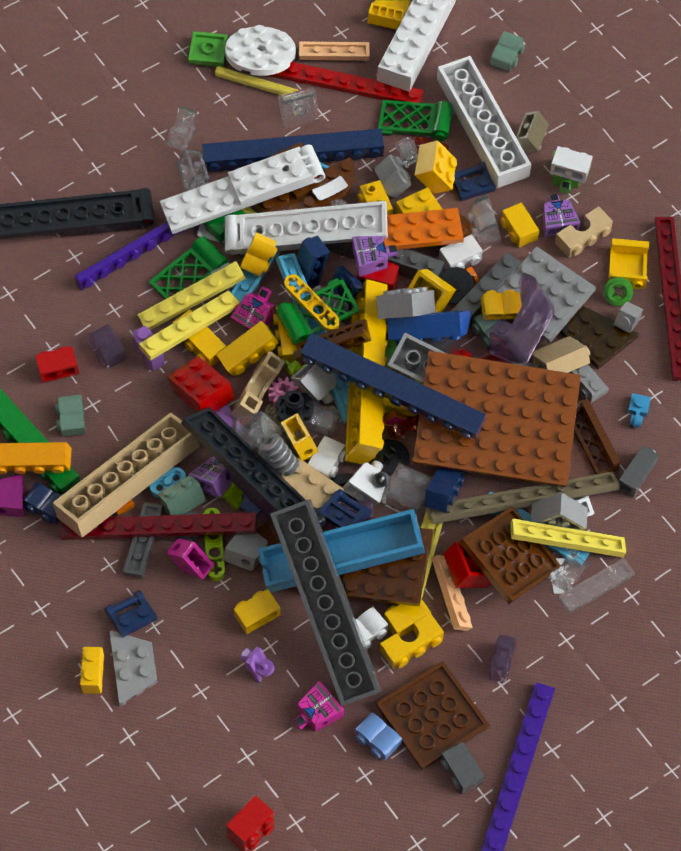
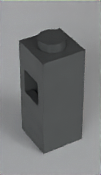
[619,446,659,498]

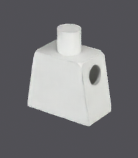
[342,461,385,510]

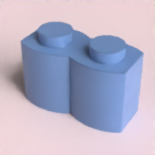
[355,712,402,760]

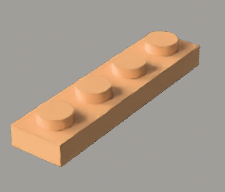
[299,41,370,61]
[431,555,473,631]

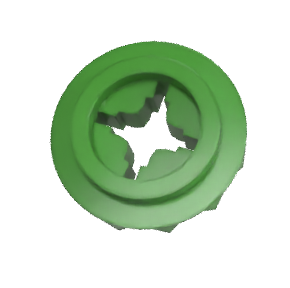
[604,277,633,306]

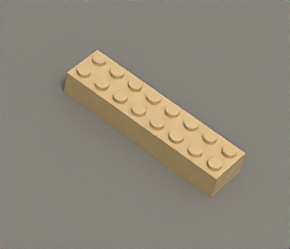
[53,413,200,538]

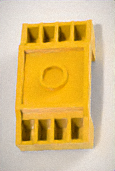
[368,0,412,30]

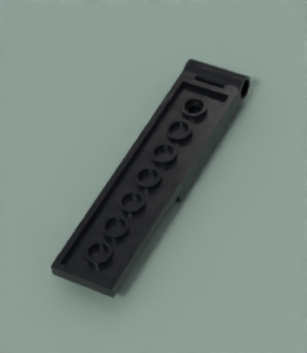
[0,188,155,239]
[181,407,326,528]

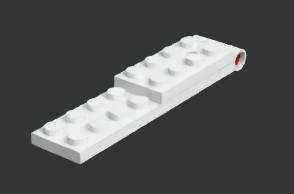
[160,145,325,234]
[225,201,388,255]

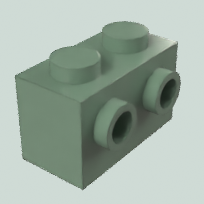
[158,475,206,515]

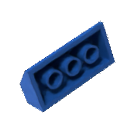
[387,310,471,343]

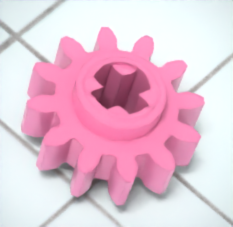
[268,377,301,406]

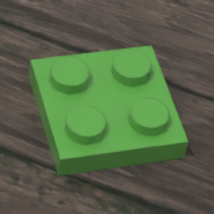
[188,31,228,67]

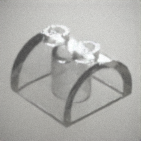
[277,87,319,129]
[467,194,502,245]
[232,411,286,450]

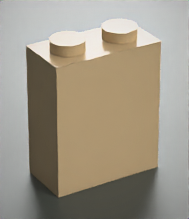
[530,336,590,373]

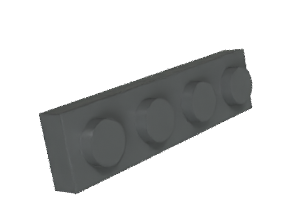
[123,502,164,578]

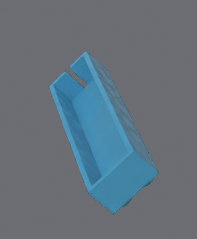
[258,509,425,593]

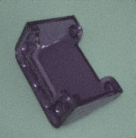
[490,272,554,365]

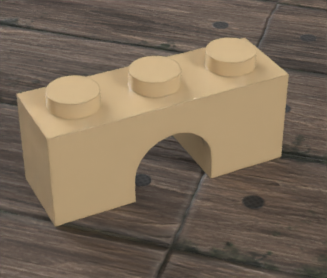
[555,206,613,258]

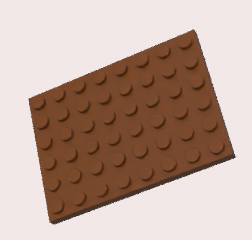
[412,351,581,488]

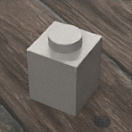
[613,302,644,333]

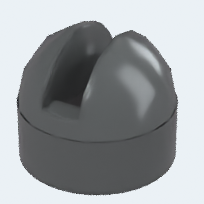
[373,471,390,488]

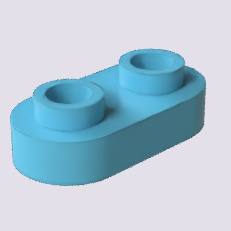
[150,467,186,498]

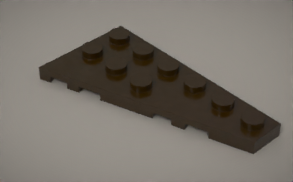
[559,305,639,369]

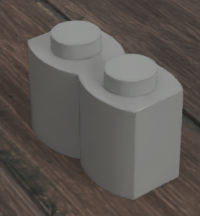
[374,155,411,198]

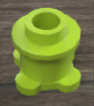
[285,360,305,379]

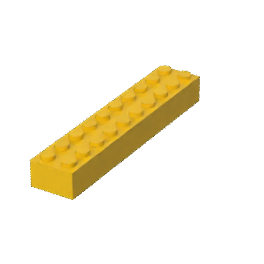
[345,279,388,465]

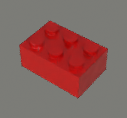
[168,356,235,412]

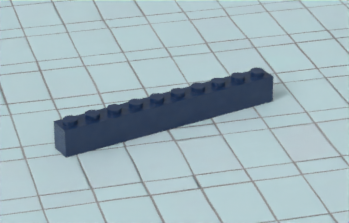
[202,129,384,172]
[301,333,486,440]

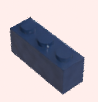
[297,235,330,288]
[424,468,466,512]

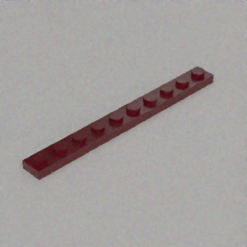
[655,217,681,381]
[60,512,257,540]

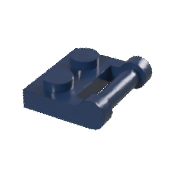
[453,162,495,201]
[331,265,363,312]
[318,489,371,528]
[104,590,157,638]

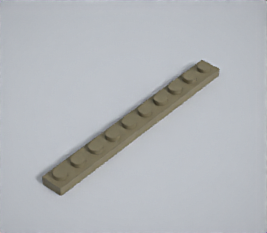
[427,472,619,524]

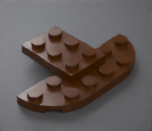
[256,142,355,213]

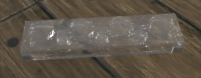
[558,558,635,614]

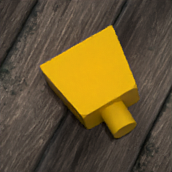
[281,413,319,461]

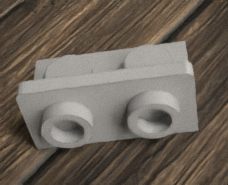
[569,364,609,403]

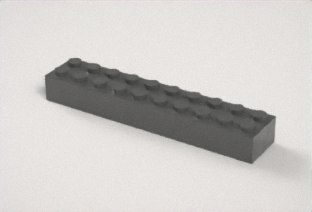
[270,499,382,706]

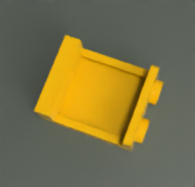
[609,238,649,289]

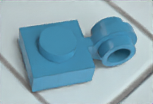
[628,393,651,428]

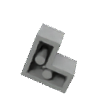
[531,493,588,530]

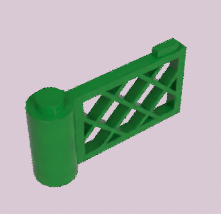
[378,100,453,141]
[149,236,229,299]
[276,278,360,345]

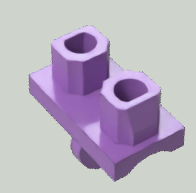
[240,646,274,683]

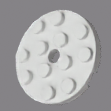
[225,25,296,76]

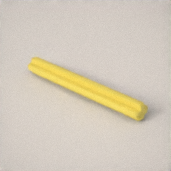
[215,66,299,100]

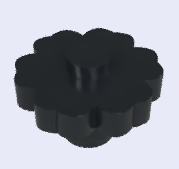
[275,390,314,423]

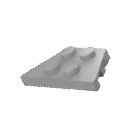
[109,631,158,706]

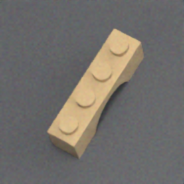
[230,351,285,425]

